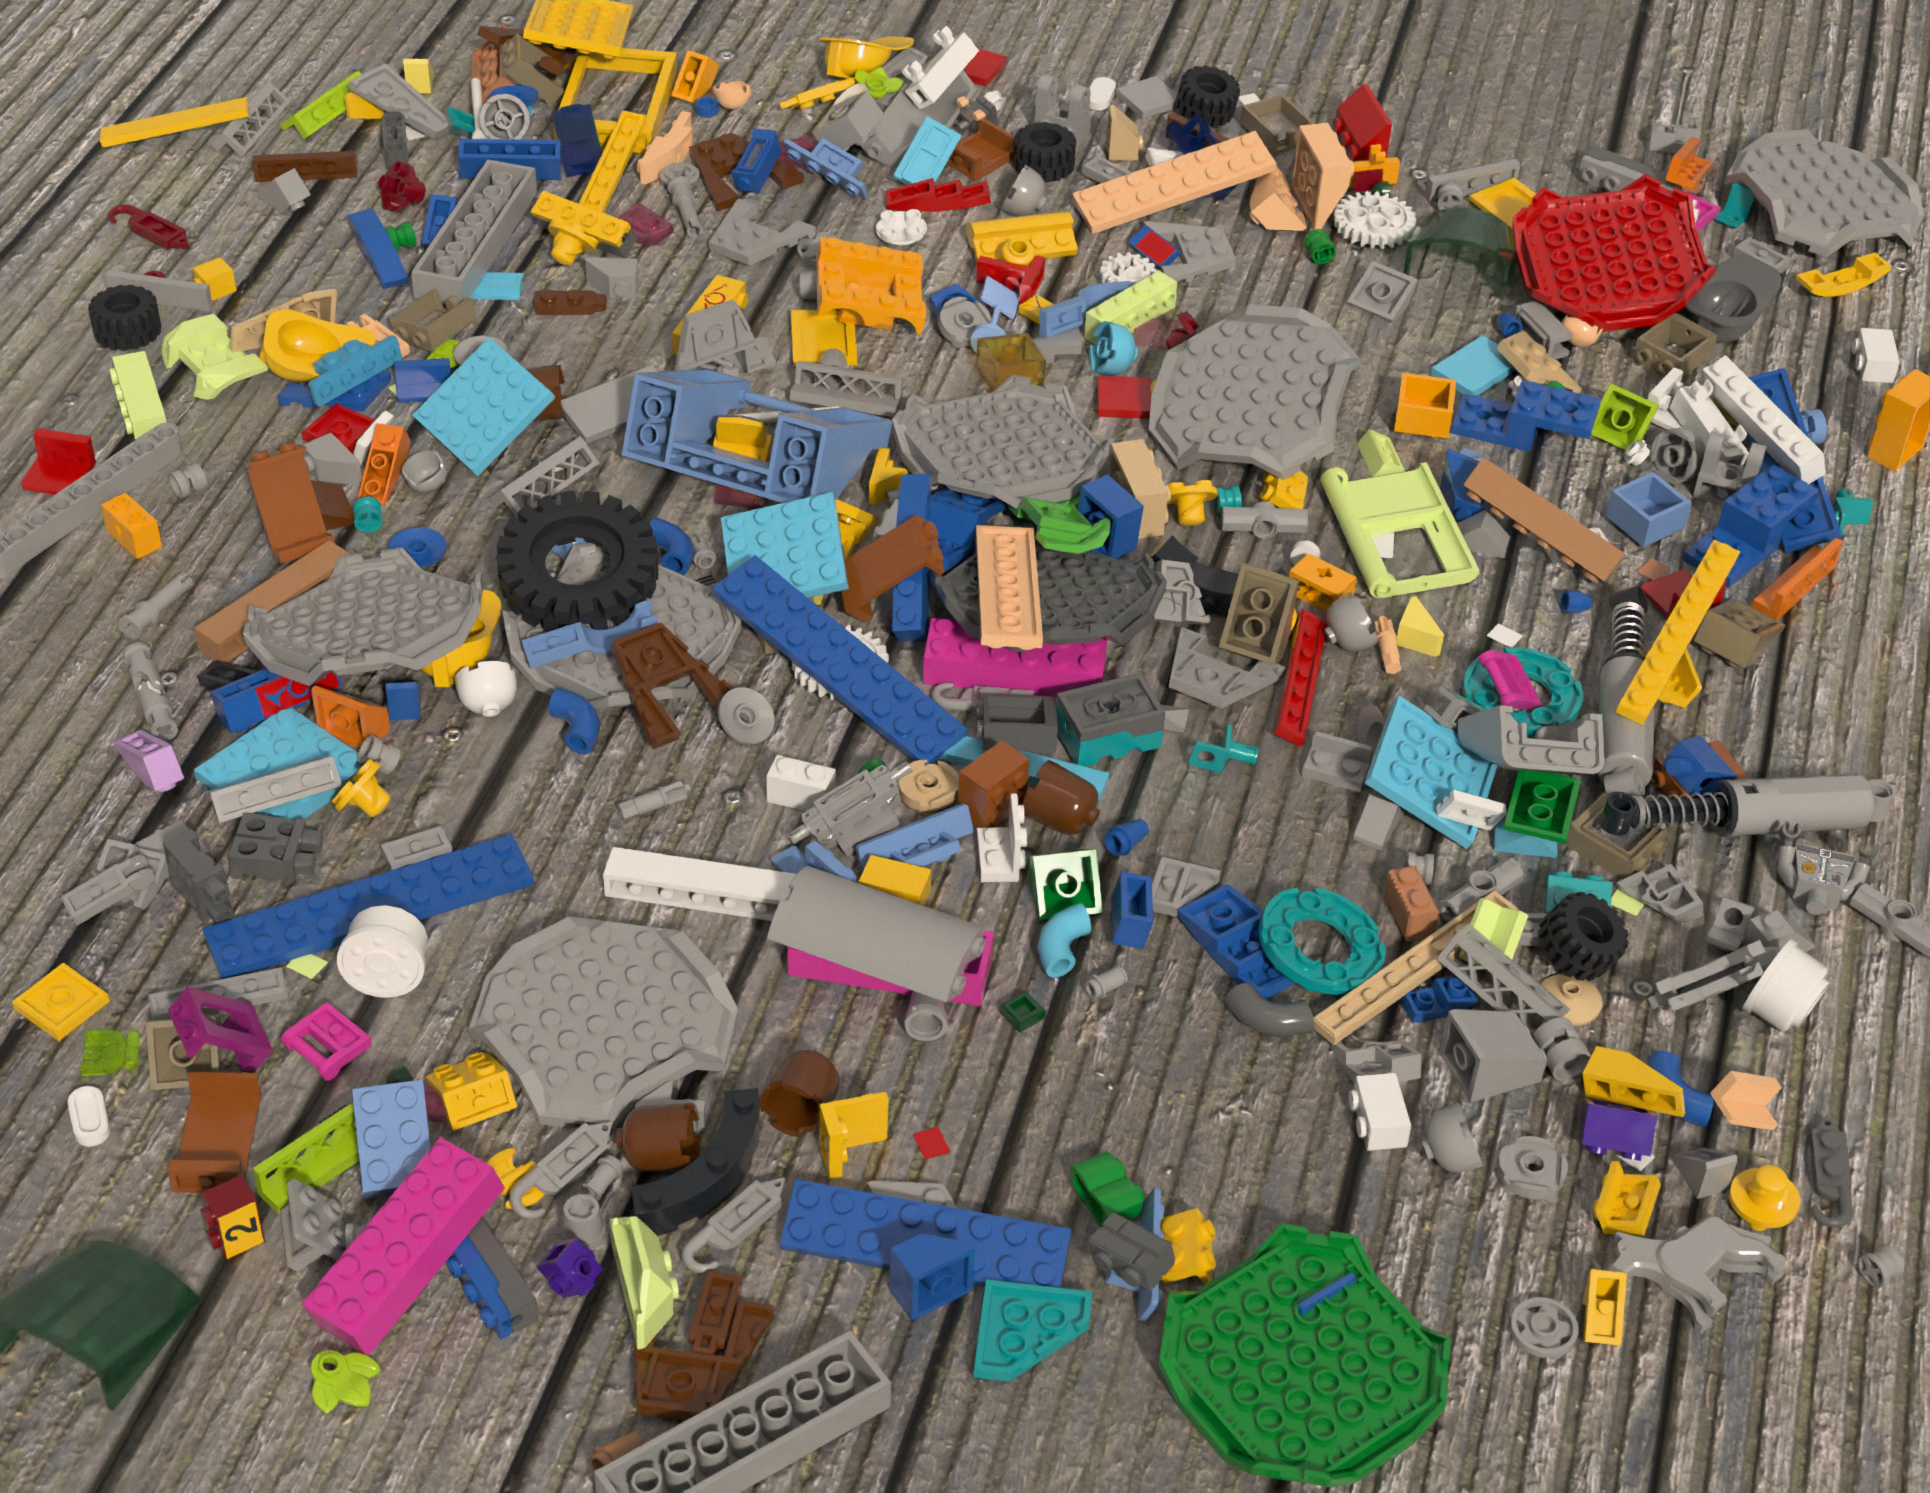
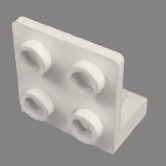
[1648,367,1684,429]
[977,793,1027,882]

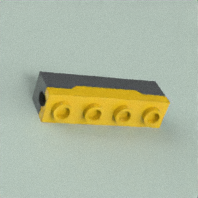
[531,191,637,258]

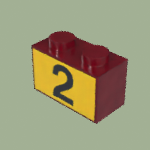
[200,1175,265,1260]

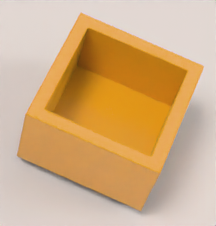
[1394,373,1456,439]

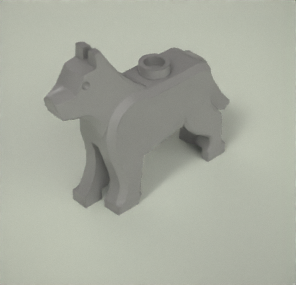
[1648,940,1780,1012]
[1608,1216,1787,1334]

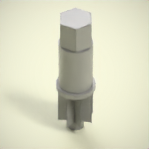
[617,780,691,821]

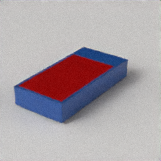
[1128,224,1181,270]

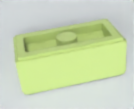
[1357,429,1405,477]

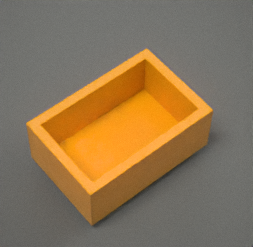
[1868,369,1930,472]

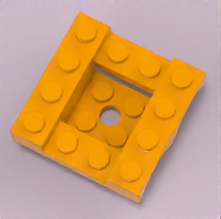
[816,237,926,334]

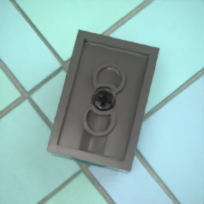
[1056,673,1165,767]

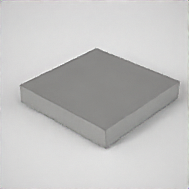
[1116,76,1177,119]

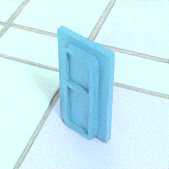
[893,116,962,185]
[470,272,524,300]

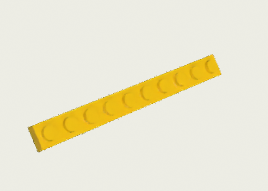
[1616,540,1740,725]

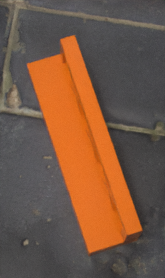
[1665,137,1714,190]
[1752,538,1843,620]

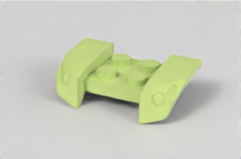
[161,314,268,400]

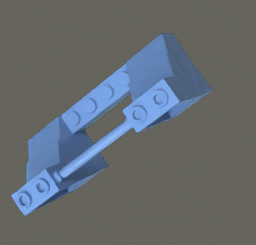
[622,368,893,503]

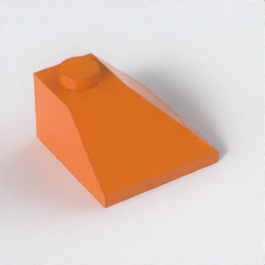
[311,685,390,749]

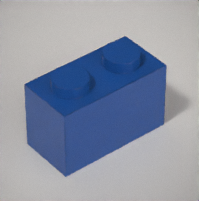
[1111,871,1153,949]

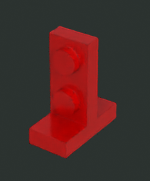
[976,255,1046,305]

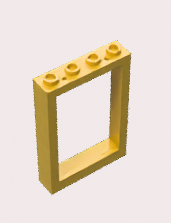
[553,48,677,153]

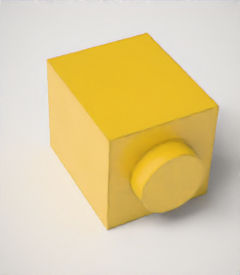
[192,257,237,301]

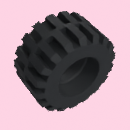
[1175,65,1240,128]
[1013,122,1076,182]
[88,285,162,351]
[1538,892,1629,981]

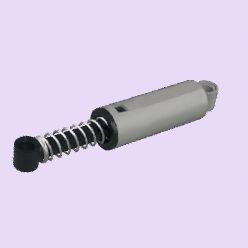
[1597,585,1654,797]
[1599,774,1896,837]

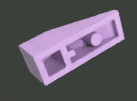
[113,730,184,792]

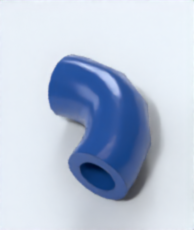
[650,517,695,576]
[549,688,600,755]
[1647,1051,1714,1128]

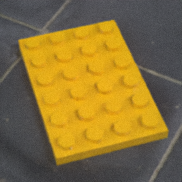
[523,0,634,58]

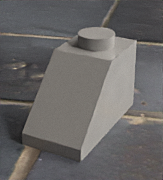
[256,168,311,213]
[585,257,639,299]
[303,433,362,485]
[1742,910,1815,952]

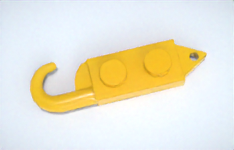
[779,77,859,111]

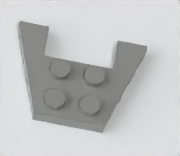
[709,199,816,265]
[1144,221,1236,282]
[675,299,769,374]
[1169,627,1286,708]

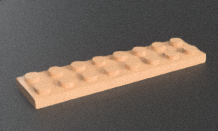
[1072,131,1276,234]
[976,525,1043,650]

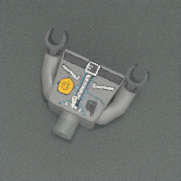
[1777,822,1879,915]

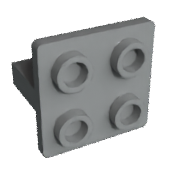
[280,1179,346,1272]

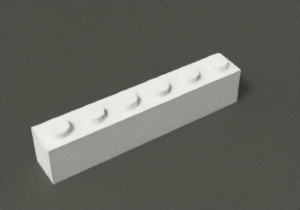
[1703,355,1826,484]
[603,847,797,921]

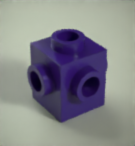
[536,1238,603,1298]

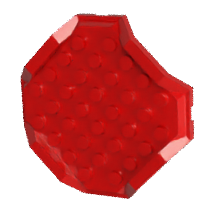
[1512,174,1716,332]

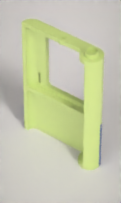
[1320,462,1480,598]

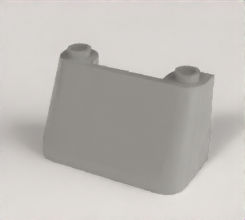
[1458,705,1605,776]

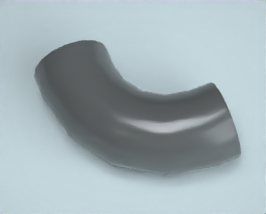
[1225,983,1314,1037]

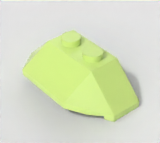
[610,1216,679,1350]

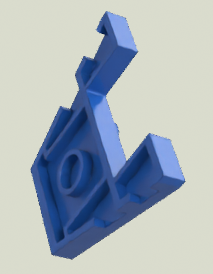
[278,369,392,412]

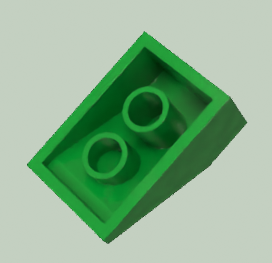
[1503,771,1581,844]

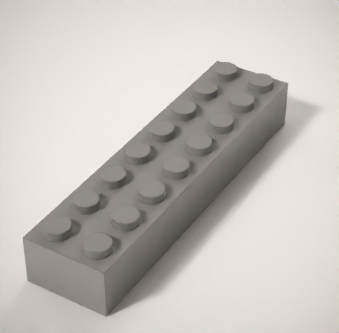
[411,159,537,304]
[594,1330,891,1493]

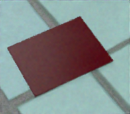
[1355,168,1383,192]

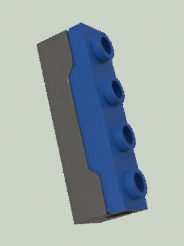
[446,1218,539,1340]

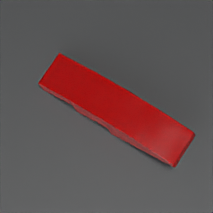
[885,178,991,212]

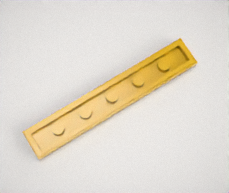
[99,97,249,148]
[579,111,647,213]

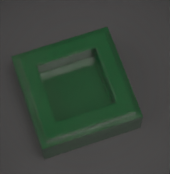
[999,990,1046,1033]

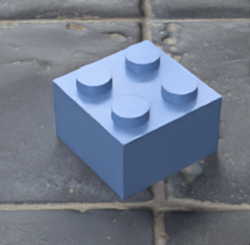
[1606,472,1691,547]

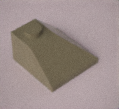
[146,1014,222,1090]

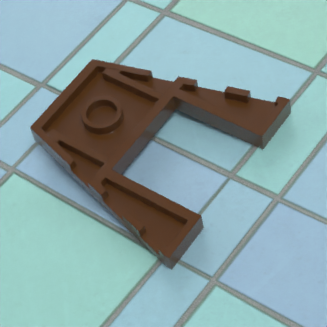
[477,26,579,76]
[689,133,804,212]
[610,622,734,750]
[634,1301,774,1421]

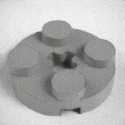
[937,297,991,348]
[1497,1136,1568,1200]

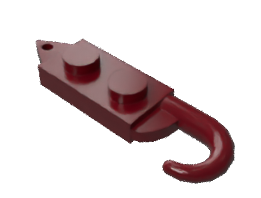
[107,204,189,250]

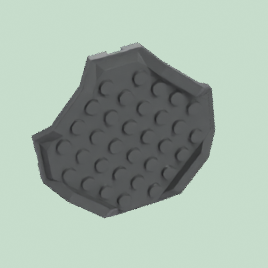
[929,523,1167,653]

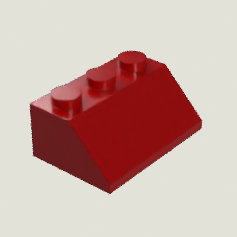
[1332,84,1392,162]

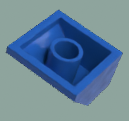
[1440,449,1492,522]

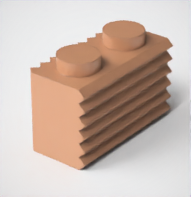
[1383,866,1440,942]

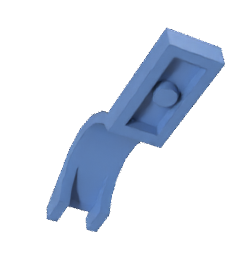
[1039,281,1133,337]
[521,599,658,668]

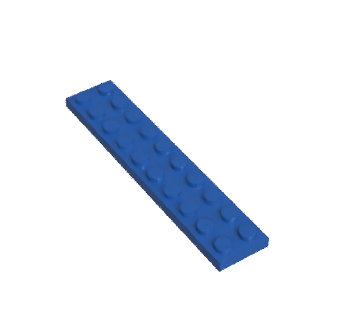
[712,555,968,766]
[202,834,534,979]

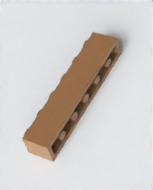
[1463,457,1626,584]
[194,540,351,663]

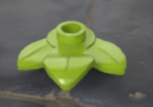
[855,67,903,99]
[310,1350,381,1414]

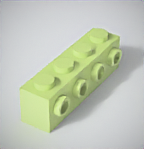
[1084,270,1177,345]
[109,351,167,440]

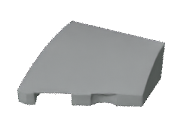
[1026,327,1082,363]
[96,839,168,910]
[1331,1040,1421,1083]

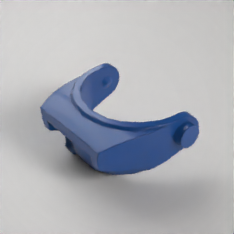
[929,284,981,322]

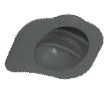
[1685,254,1781,343]

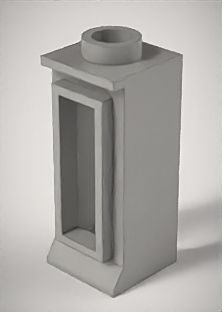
[1514,300,1573,359]
[1423,685,1485,732]

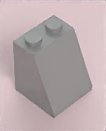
[1440,1009,1547,1103]

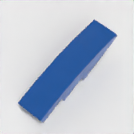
[348,208,408,289]

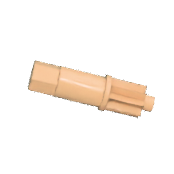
[1374,616,1401,674]

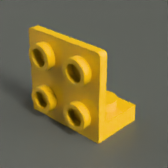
[425,1052,517,1131]
[819,1092,889,1180]

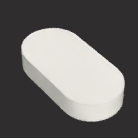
[1089,77,1116,111]
[68,1086,110,1146]

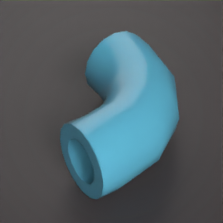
[1037,903,1091,978]

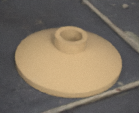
[1541,974,1602,1026]

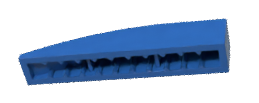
[892,473,931,642]

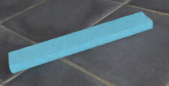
[940,736,1109,801]

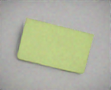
[1459,898,1528,972]

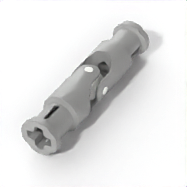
[123,642,178,741]

